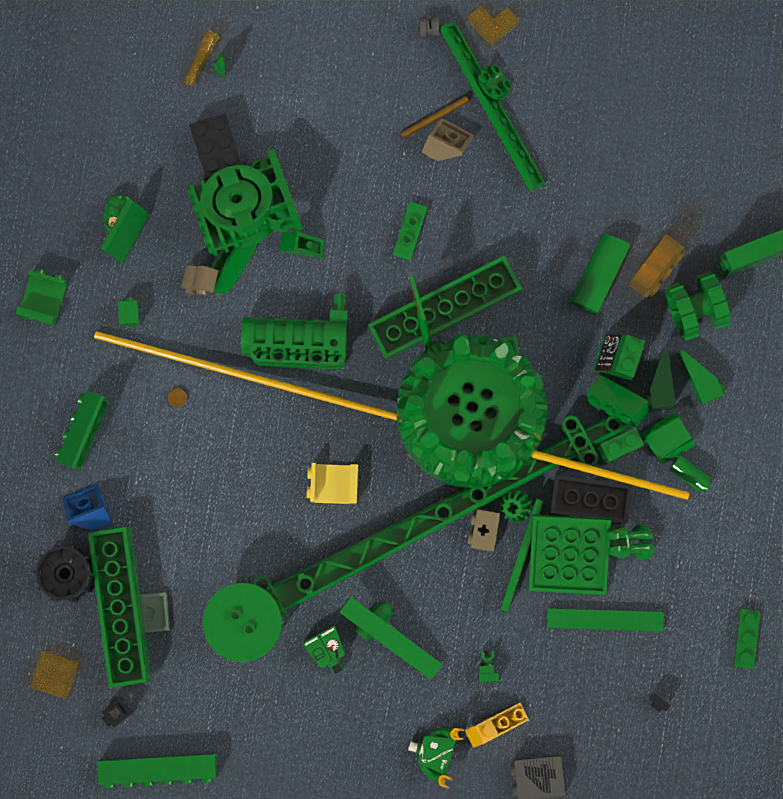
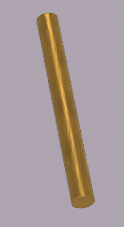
[400,95,469,139]

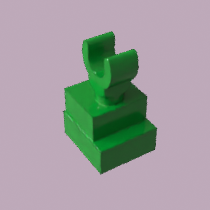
[479,650,499,683]

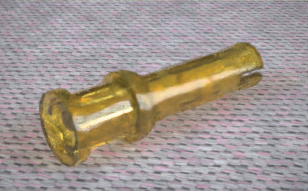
[183,30,220,87]

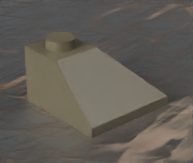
[422,118,475,161]

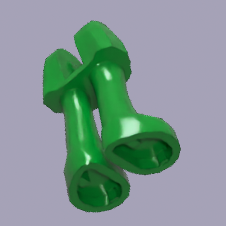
[605,524,654,560]

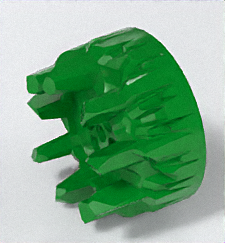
[396,333,547,488]

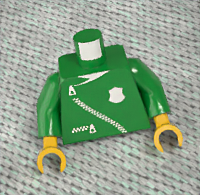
[408,727,464,788]

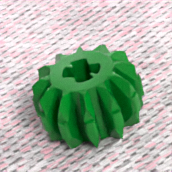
[499,490,533,523]

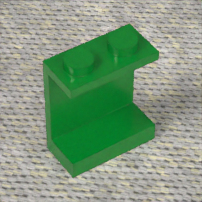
[15,269,68,326]
[597,428,644,465]

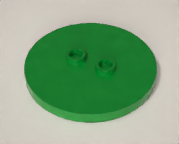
[203,583,282,662]

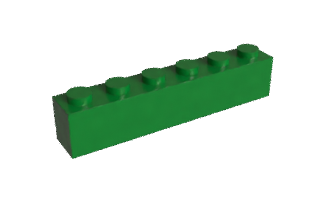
[97,753,217,788]

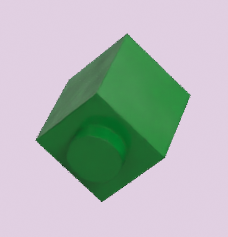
[118,298,141,327]

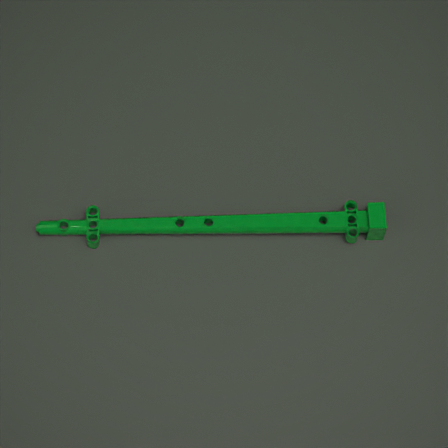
[253,415,647,628]

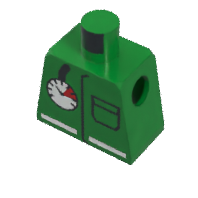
[302,625,345,675]

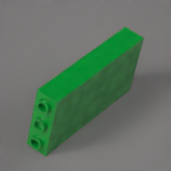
[716,229,783,279]

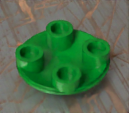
[478,64,512,100]

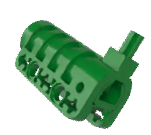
[241,294,348,370]

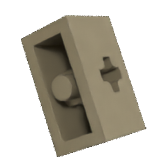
[467,510,500,552]

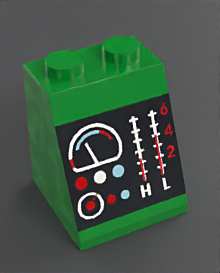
[593,335,645,383]

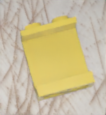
[307,463,358,504]

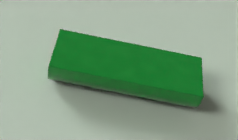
[569,234,631,315]

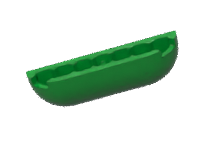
[210,244,258,294]

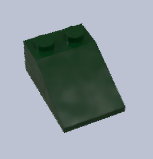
[643,348,676,412]

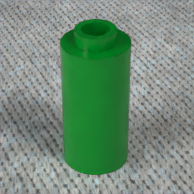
[669,455,712,493]
[354,601,394,643]

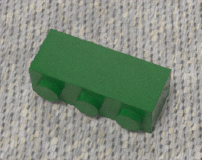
[587,375,649,427]

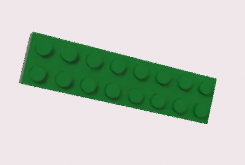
[368,255,522,361]
[88,527,152,688]

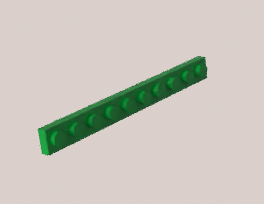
[439,22,546,191]

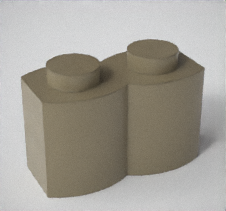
[181,265,218,296]

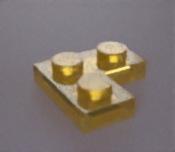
[467,6,520,47]

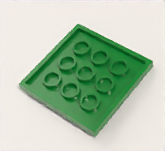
[529,514,611,595]

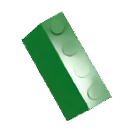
[55,391,109,471]

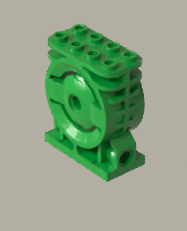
[186,149,303,257]

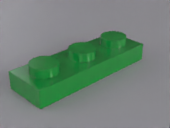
[733,609,760,669]

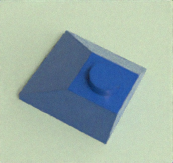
[62,484,112,530]

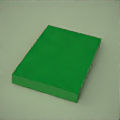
[100,199,150,264]

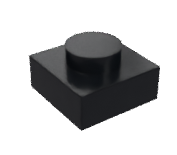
[648,693,671,712]

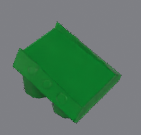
[641,413,695,466]

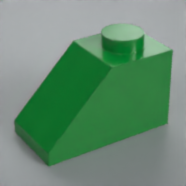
[279,232,325,258]

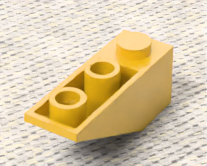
[465,703,529,748]

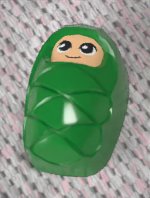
[104,195,128,232]

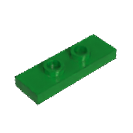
[392,201,428,262]

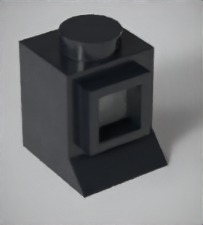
[102,697,134,728]

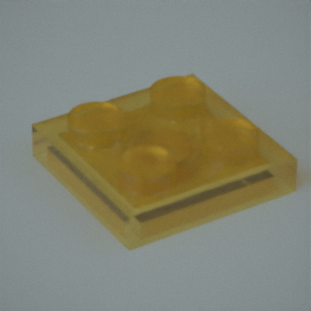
[30,650,79,699]

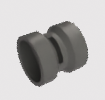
[419,17,439,37]

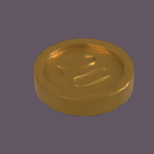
[167,388,187,408]

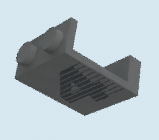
[510,755,565,799]

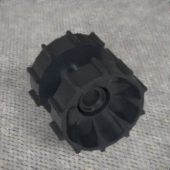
[33,545,94,603]

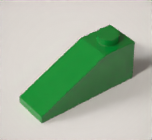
[677,350,725,406]

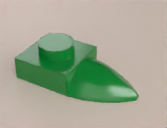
[213,53,226,77]

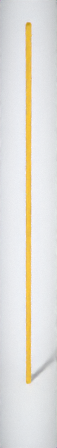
[94,331,690,500]

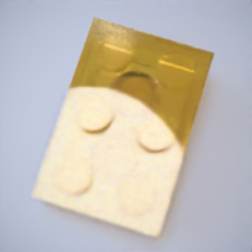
[628,234,685,299]

